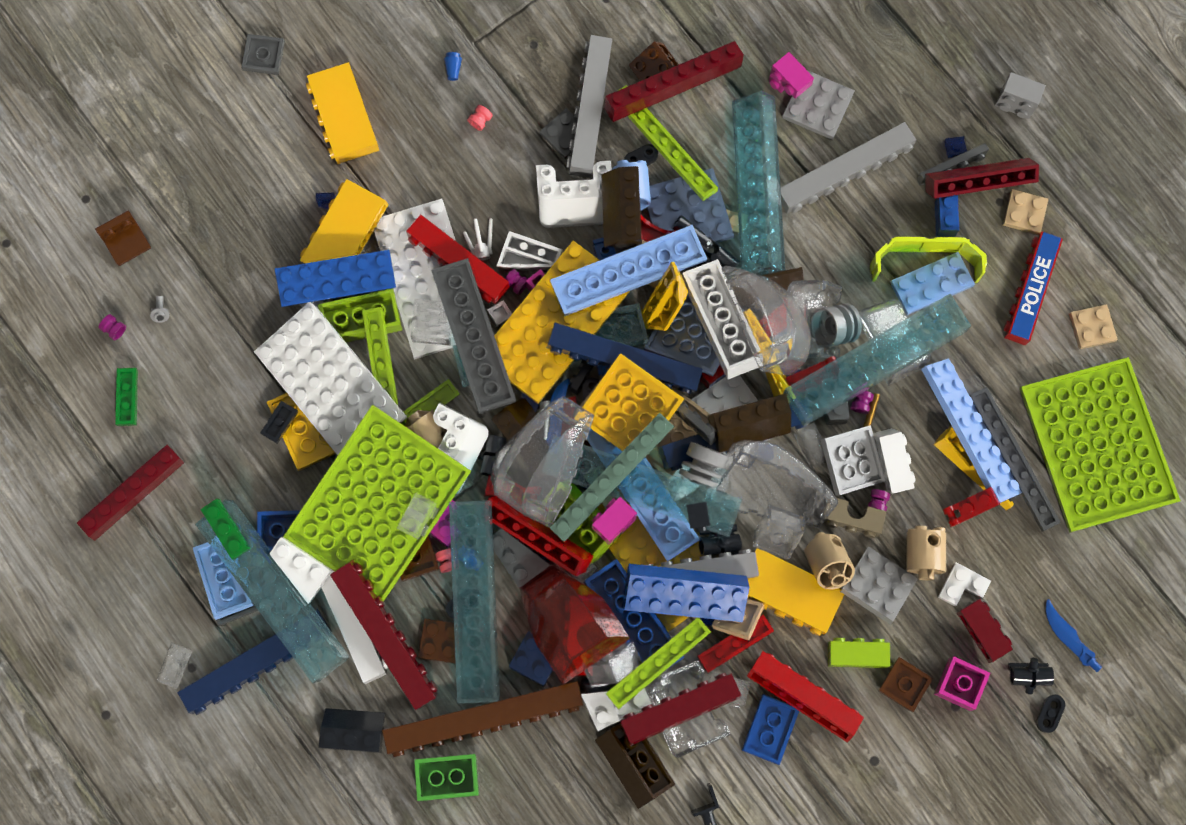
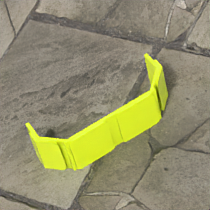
[870,237,987,283]

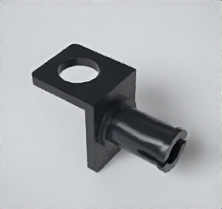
[691,783,720,825]

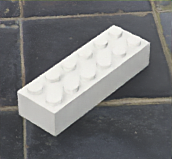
[682,259,764,380]

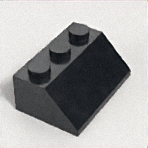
[318,708,385,753]

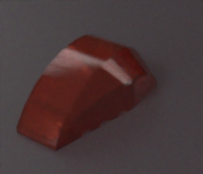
[520,567,630,685]

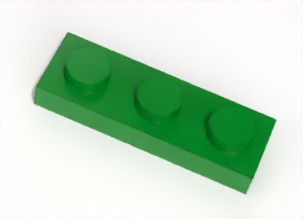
[115,368,138,426]
[200,498,251,560]

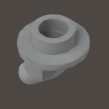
[150,296,170,323]

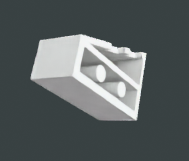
[496,231,563,271]
[873,428,915,494]
[270,537,333,604]
[581,688,652,732]

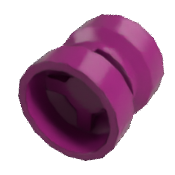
[505,269,527,295]
[99,314,126,341]
[850,389,874,414]
[868,489,891,511]

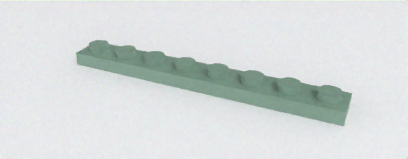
[550,413,674,542]

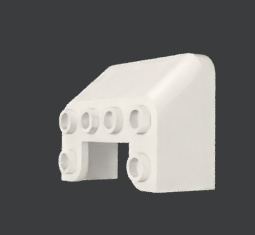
[536,161,612,228]
[433,403,489,494]

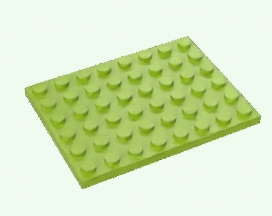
[1019,357,1181,533]
[283,405,471,602]

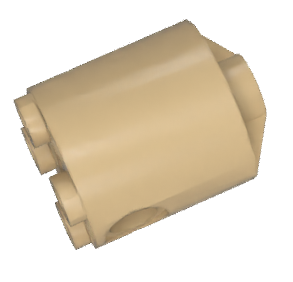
[405,410,447,448]
[906,526,946,581]
[804,532,855,590]

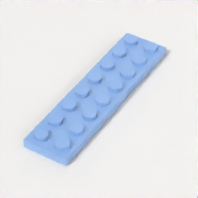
[550,225,707,316]
[921,359,1022,503]
[581,427,700,562]

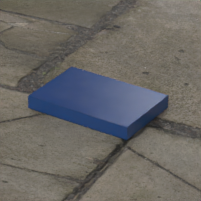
[741,694,799,765]

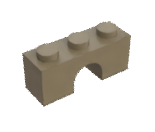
[822,496,887,538]

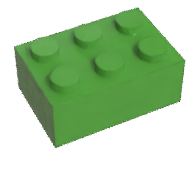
[414,754,479,801]

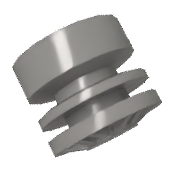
[811,303,862,347]
[679,442,729,488]

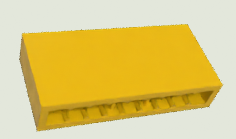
[305,62,379,164]
[300,179,389,264]
[747,547,844,636]

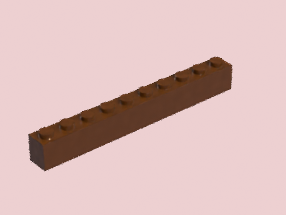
[382,681,583,758]

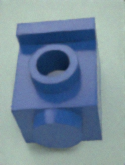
[593,237,616,260]

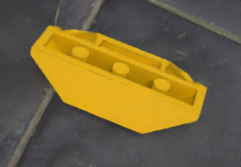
[640,262,688,331]

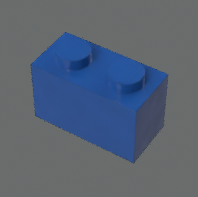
[935,195,959,237]

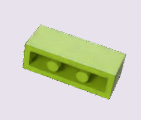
[828,638,890,668]

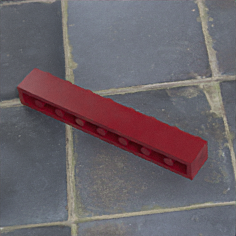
[604,41,744,122]
[330,560,438,710]

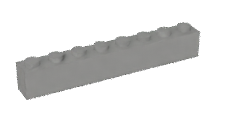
[566,35,612,178]
[776,122,916,214]

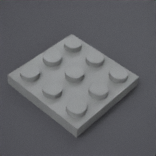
[782,70,855,140]
[820,425,885,496]
[840,546,918,625]

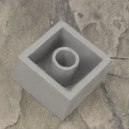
[995,72,1046,119]

